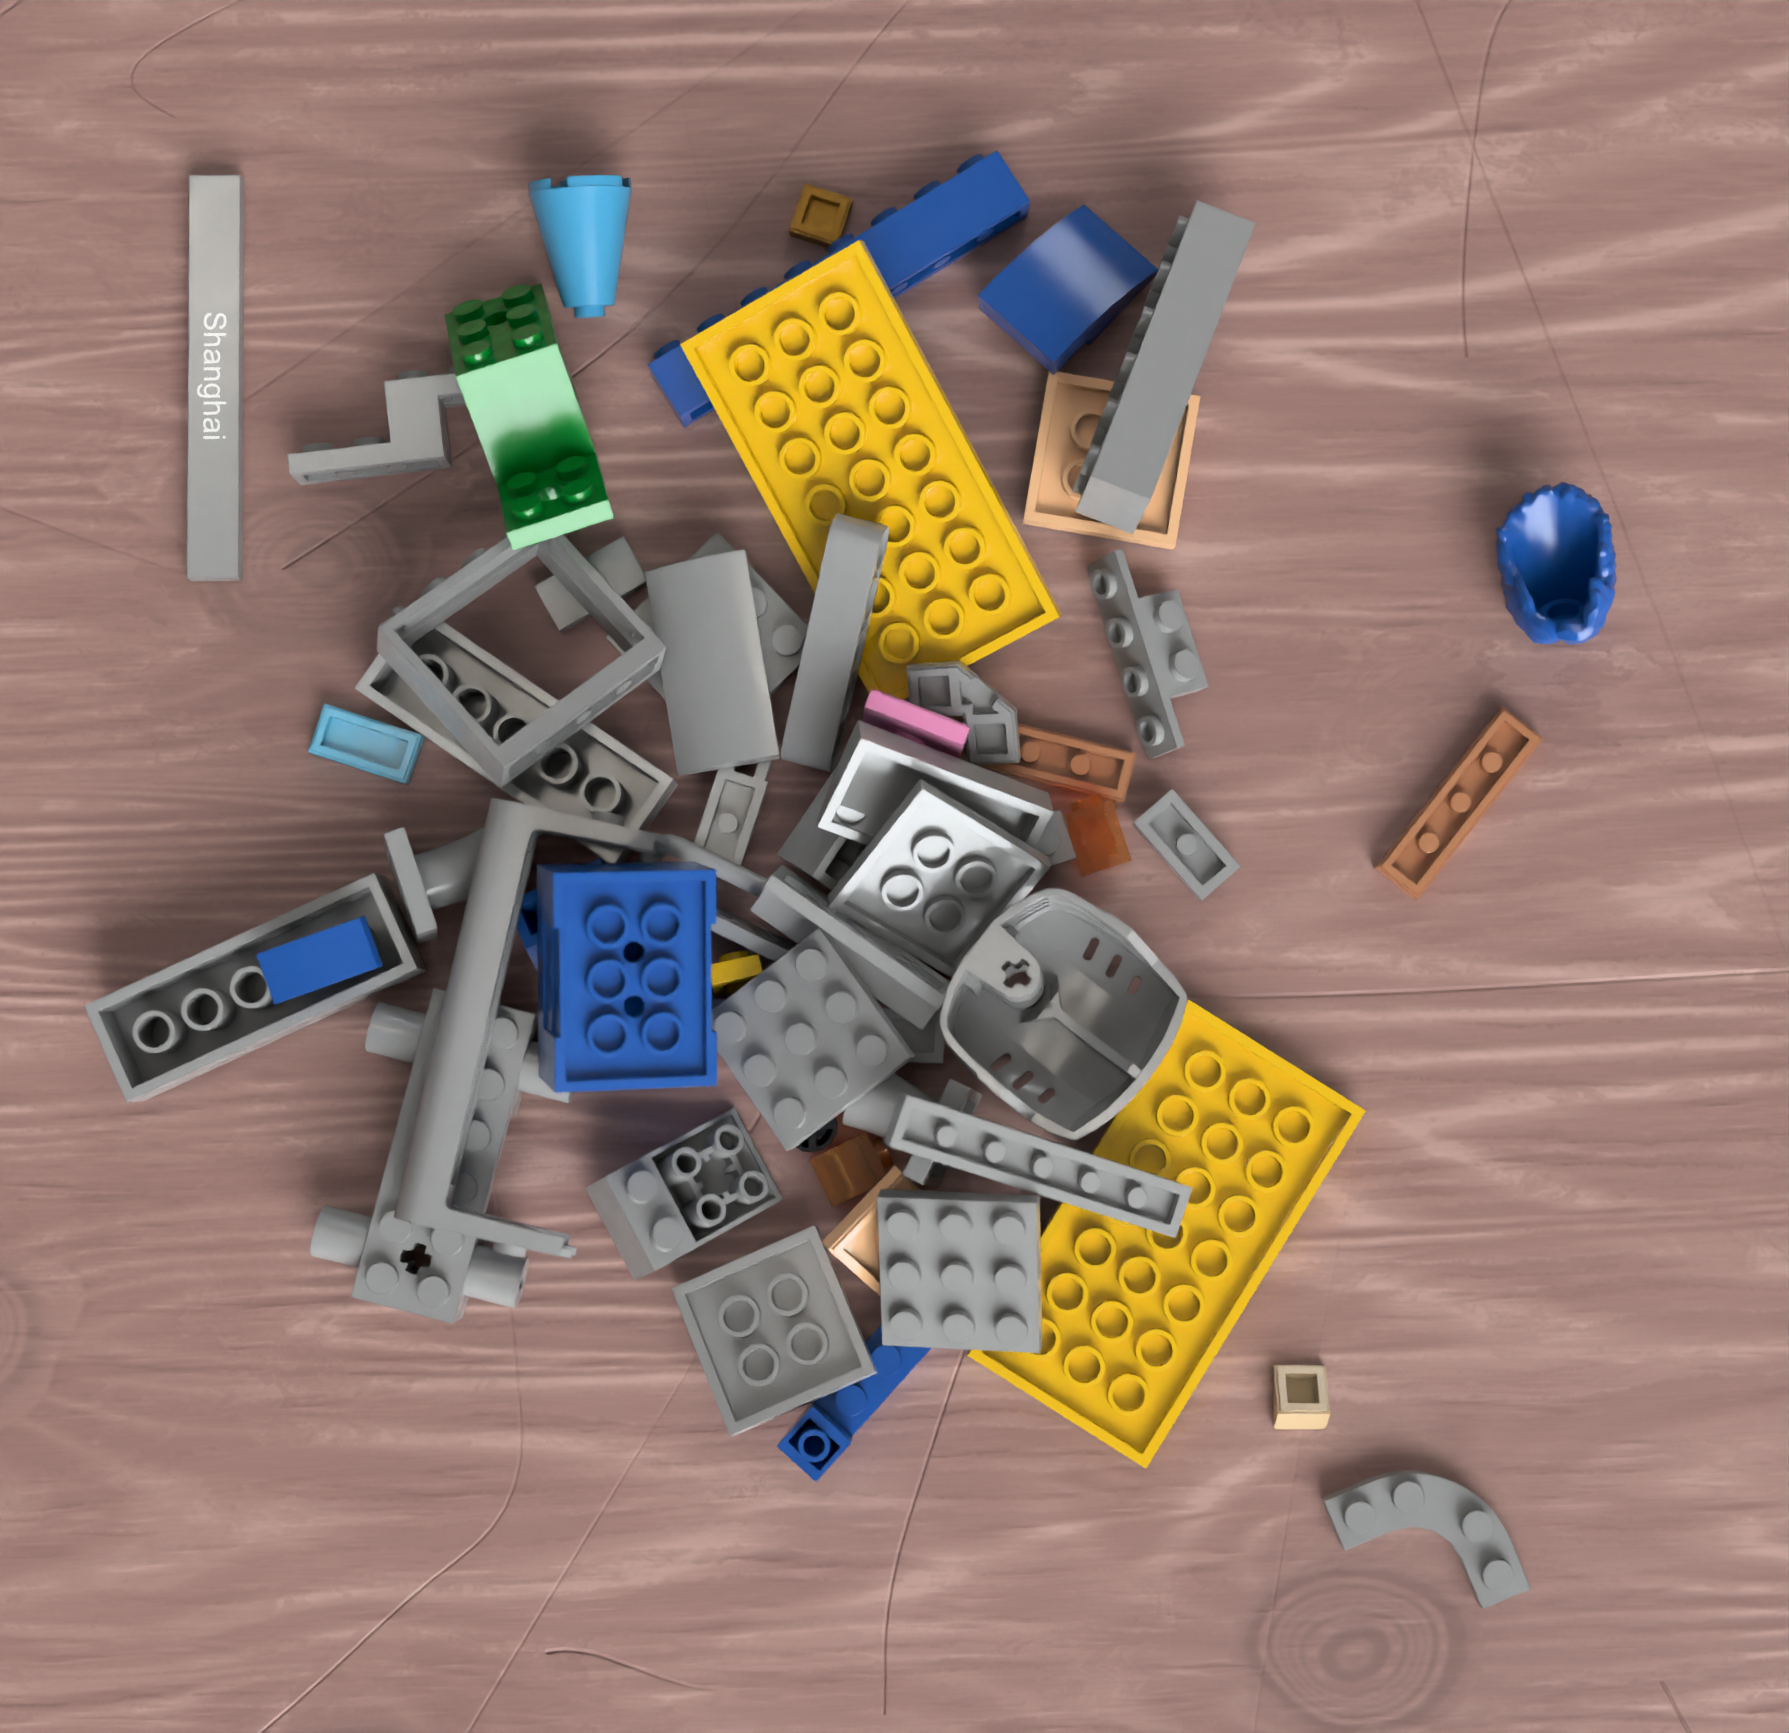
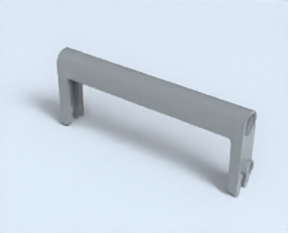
[394,798,670,1258]

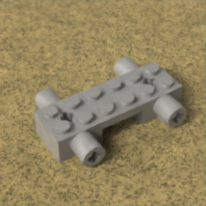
[310,988,574,1324]

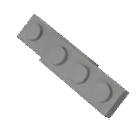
[287,366,466,485]

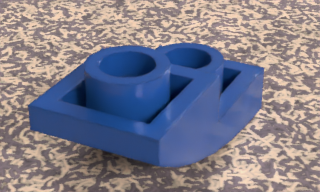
[256,916,383,1005]

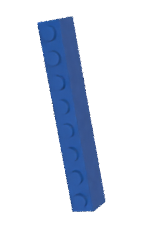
[648,150,1030,428]

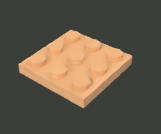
[1022,371,1200,550]

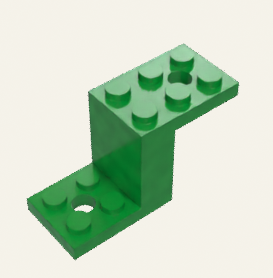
[444,283,614,551]

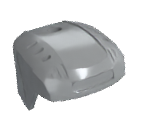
[940,888,1187,1140]

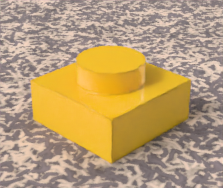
[711,951,764,997]

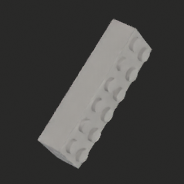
[1072,200,1255,534]
[355,622,678,863]
[84,873,428,1102]

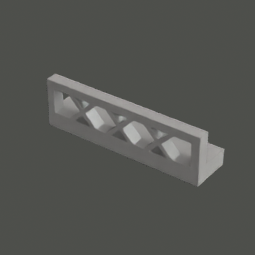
[750,865,950,1030]

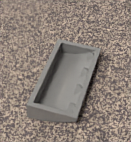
[645,549,781,776]
[817,720,1054,848]

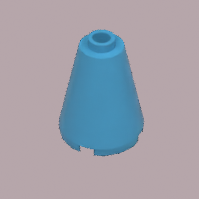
[528,175,632,318]

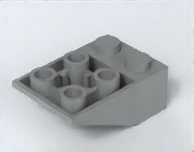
[585,1108,783,1280]

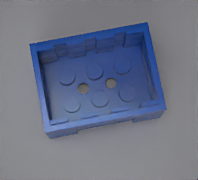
[537,861,717,1093]

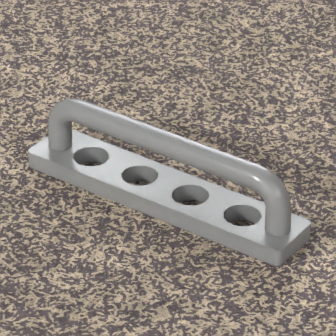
[636,834,796,961]

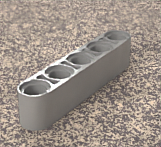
[781,513,889,772]

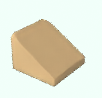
[1273,1365,1330,1429]

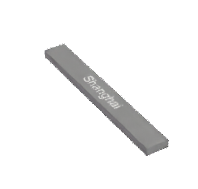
[187,175,244,581]

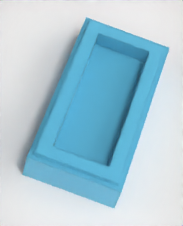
[308,703,425,785]

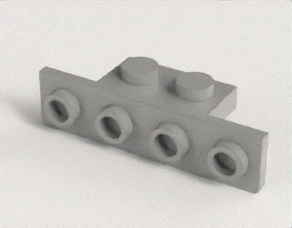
[1087,549,1209,759]

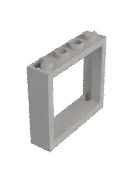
[377,532,667,788]

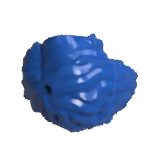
[1495,482,1617,645]

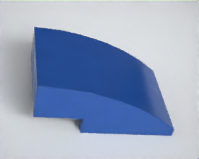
[978,205,1158,375]

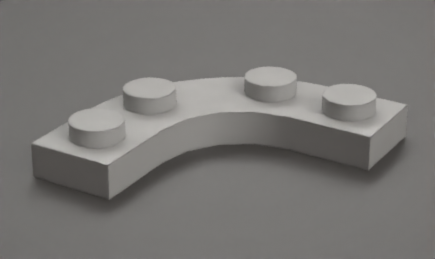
[1321,1470,1531,1609]

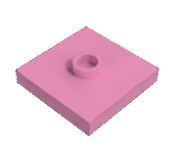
[862,689,970,759]

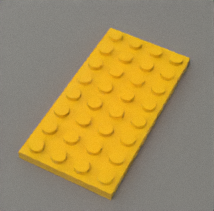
[680,240,1062,700]
[967,999,1366,1469]

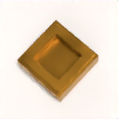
[789,183,853,248]

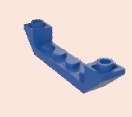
[777,1324,931,1482]

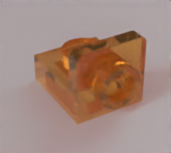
[1063,794,1132,877]

